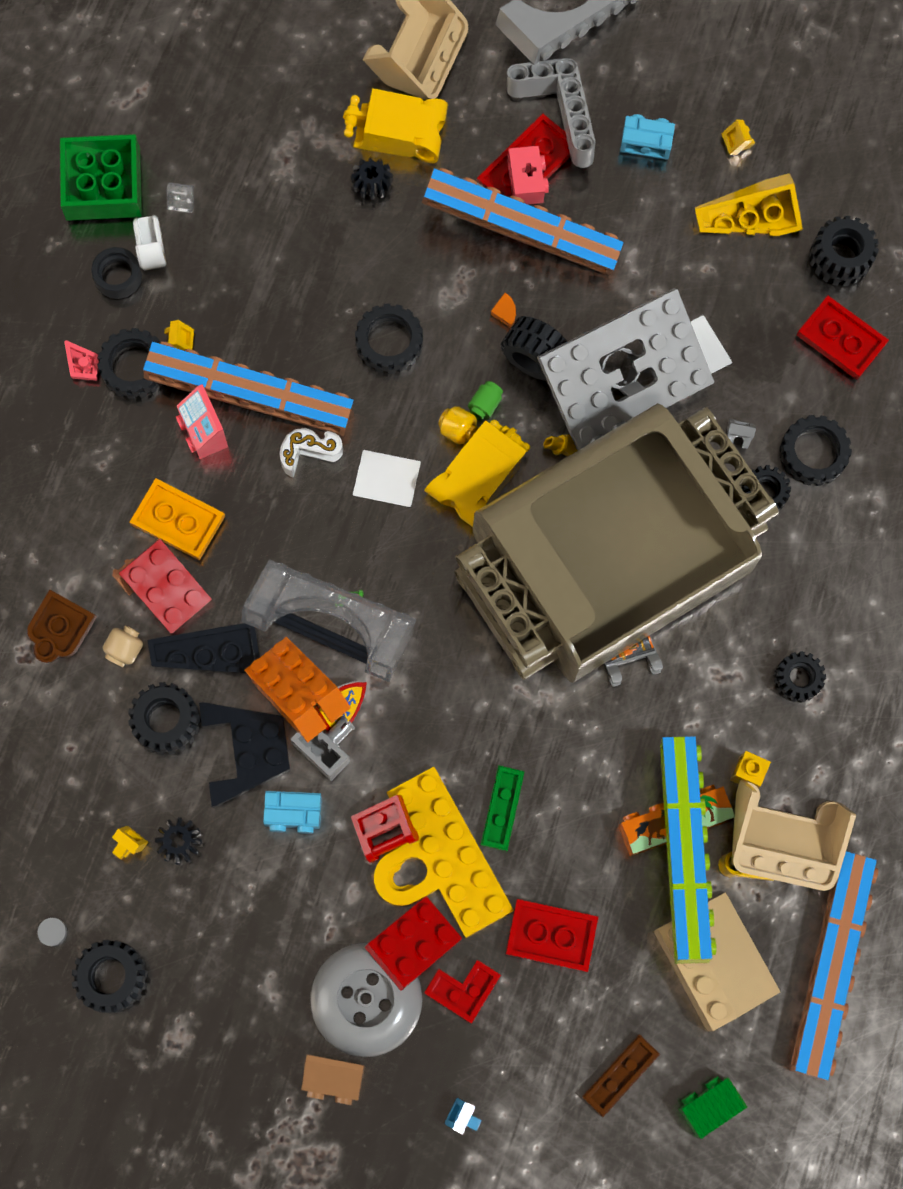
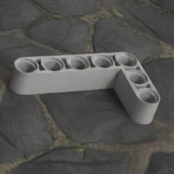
[507,58,595,168]

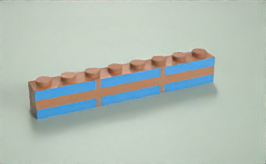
[422,168,624,275]
[143,342,354,436]
[789,851,878,1080]

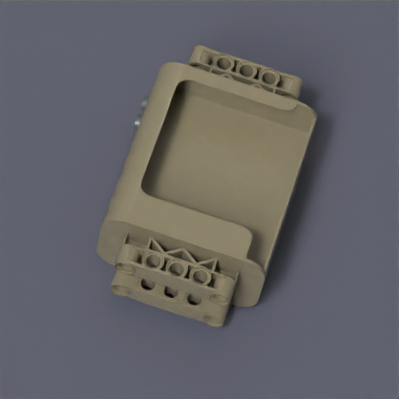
[454,403,779,683]

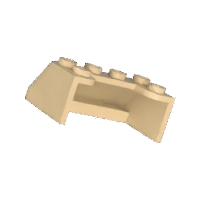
[363,0,468,100]

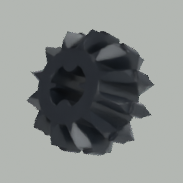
[350,156,393,201]
[155,817,203,865]

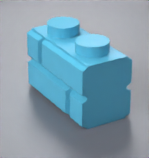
[620,114,675,160]
[263,791,322,834]

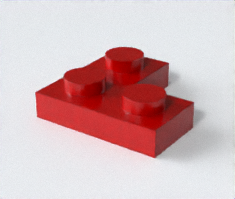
[424,960,501,1024]

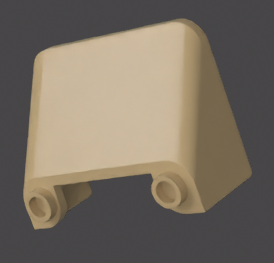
[732,780,856,891]

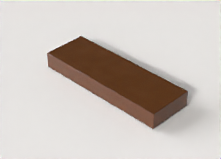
[582,1034,660,1117]

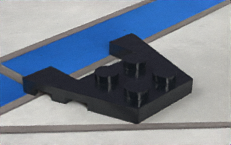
[199,702,291,808]

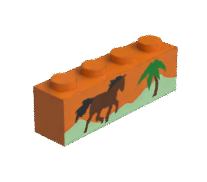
[618,785,735,857]

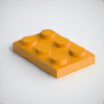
[129,478,225,561]

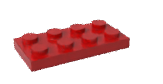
[476,113,571,198]

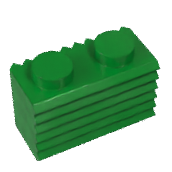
[678,1075,747,1139]

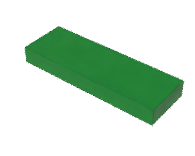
[481,765,525,852]

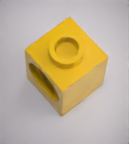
[730,751,771,788]

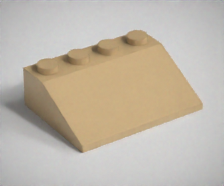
[653,892,780,1032]

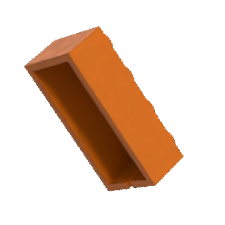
[244,636,351,743]

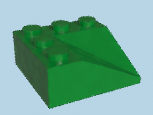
[60,134,142,221]

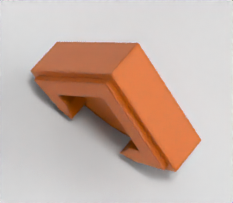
[490,293,516,328]

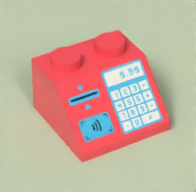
[175,384,228,459]

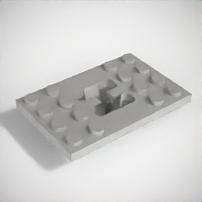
[537,288,715,450]

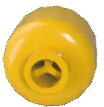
[438,406,478,444]

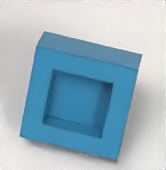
[444,1098,482,1134]

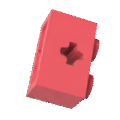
[507,146,549,205]

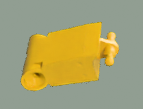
[343,88,448,164]
[424,420,530,527]

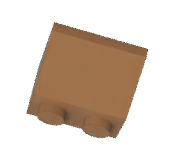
[302,1055,365,1105]

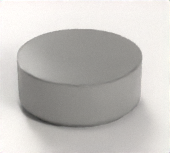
[37,918,67,947]

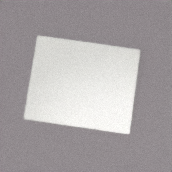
[690,315,732,374]
[353,450,421,507]

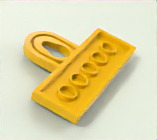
[374,767,514,938]

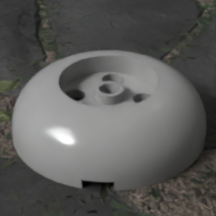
[310,942,422,1057]

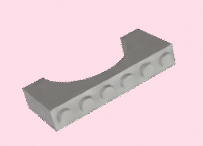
[495,0,637,64]

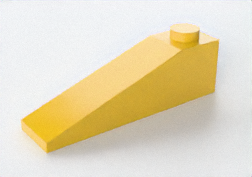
[694,173,803,236]

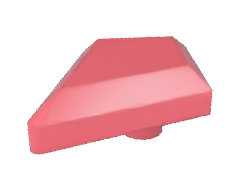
[64,341,99,381]

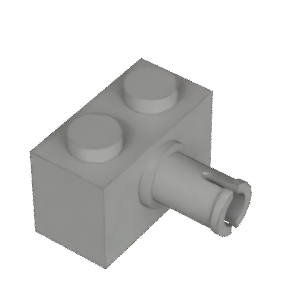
[290,716,355,781]

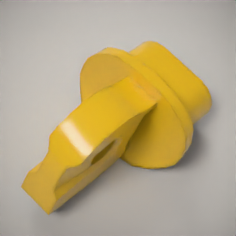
[544,434,578,457]

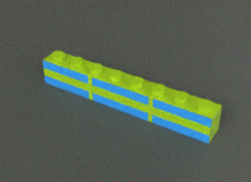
[660,736,716,964]

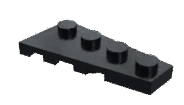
[147,621,260,673]

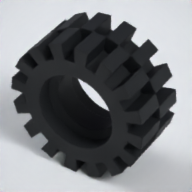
[741,465,791,511]
[774,651,826,703]

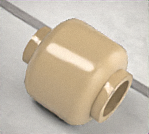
[103,625,143,667]

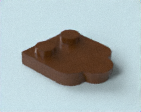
[27,590,97,663]

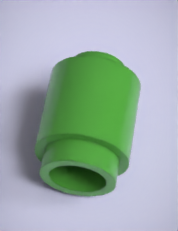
[468,381,503,421]

